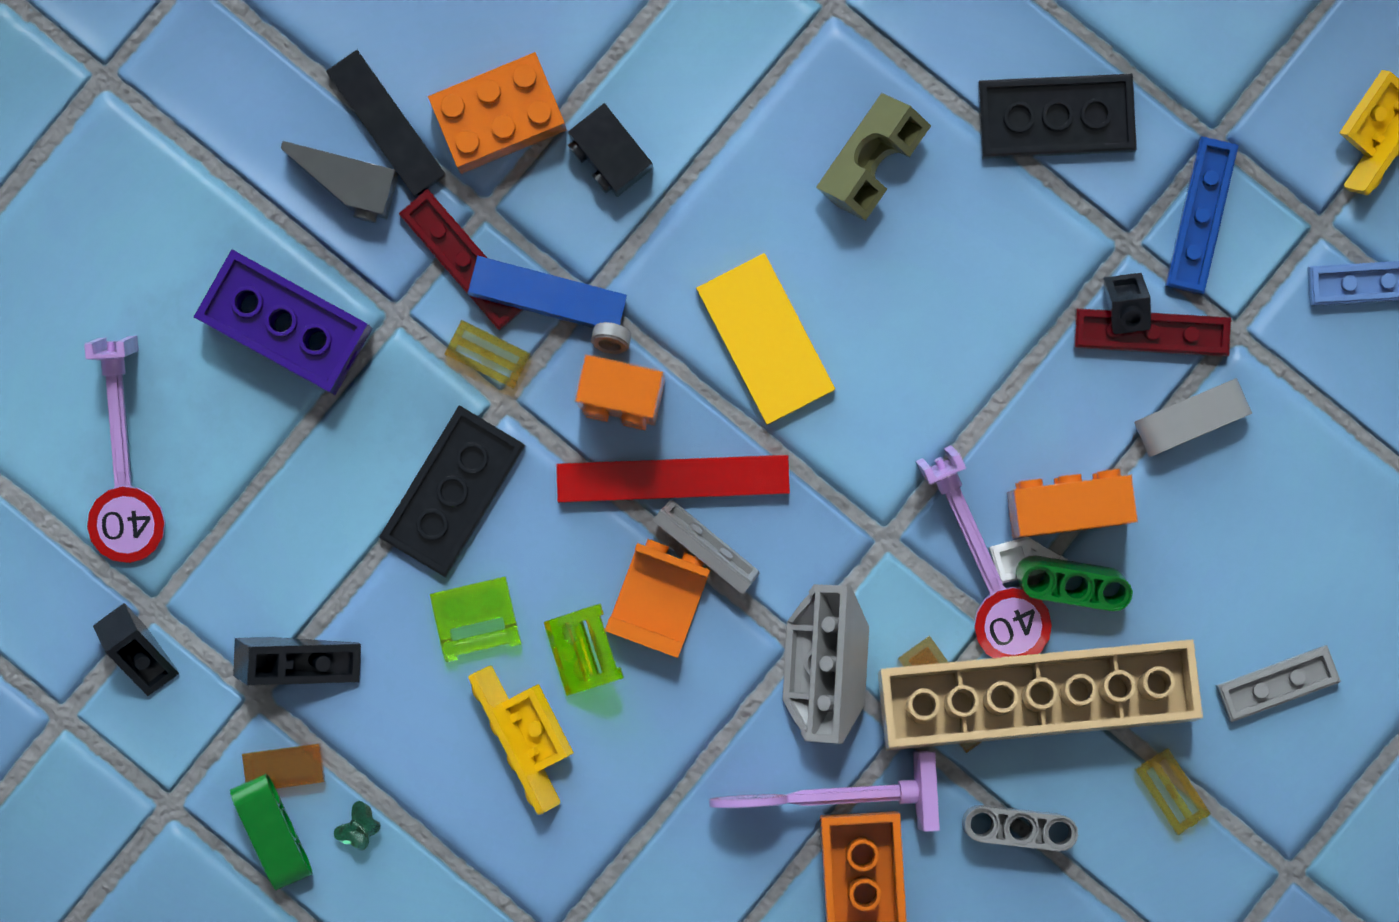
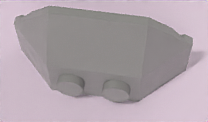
[783,584,869,744]

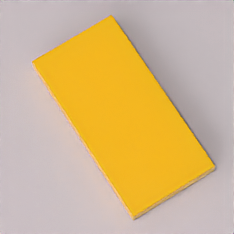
[696,253,836,425]

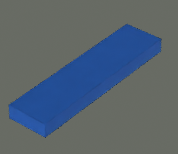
[1165,136,1239,295]
[467,255,627,328]

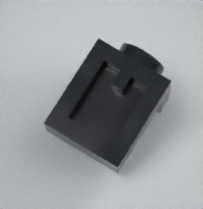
[1103,272,1151,334]

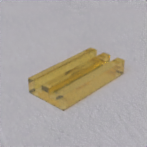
[444,320,531,389]
[1134,748,1211,835]

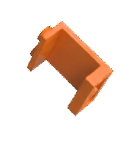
[605,539,710,658]

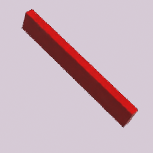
[556,455,790,503]

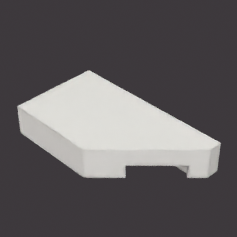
[989,537,1068,583]

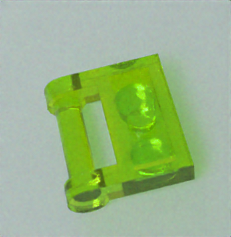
[430,576,522,662]
[543,603,624,696]

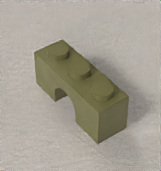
[816,93,931,221]

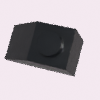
[93,603,179,696]

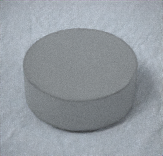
[591,322,631,354]

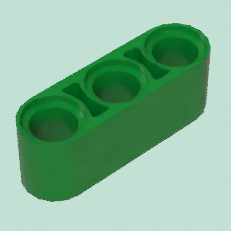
[1016,555,1133,611]
[230,774,313,890]

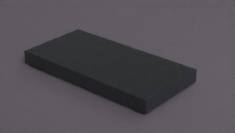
[978,74,1137,159]
[379,405,526,577]

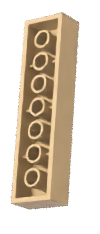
[878,639,1203,751]

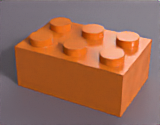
[428,52,567,174]
[575,354,665,431]
[1007,469,1138,539]
[820,811,907,922]

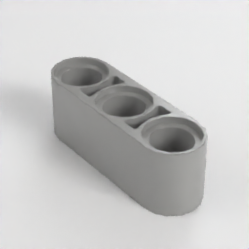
[1134,378,1252,457]
[962,805,1078,851]

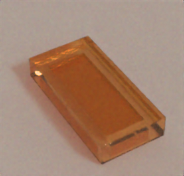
[242,743,325,788]

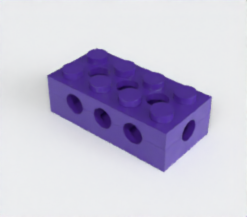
[194,249,373,395]

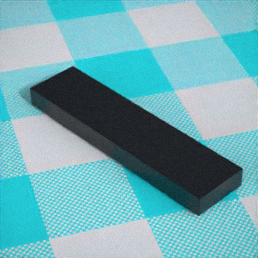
[326,49,447,197]

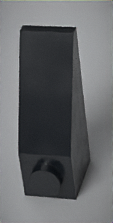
[233,637,361,686]

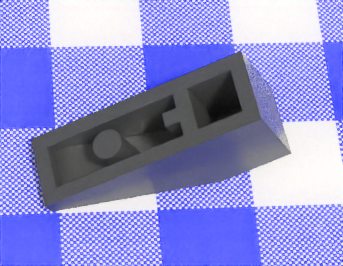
[281,141,399,223]

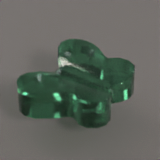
[334,801,381,850]

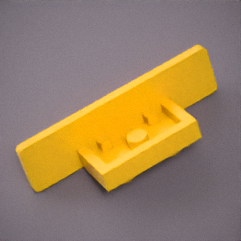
[1339,70,1399,195]
[468,665,574,815]

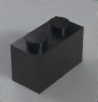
[568,103,653,197]

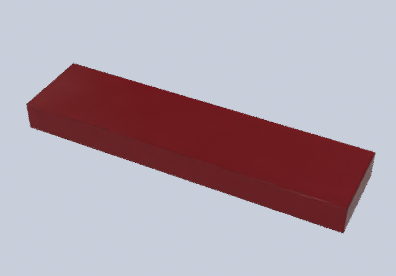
[399,189,523,331]
[1073,308,1231,357]

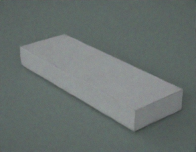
[652,500,760,595]
[1216,645,1341,722]

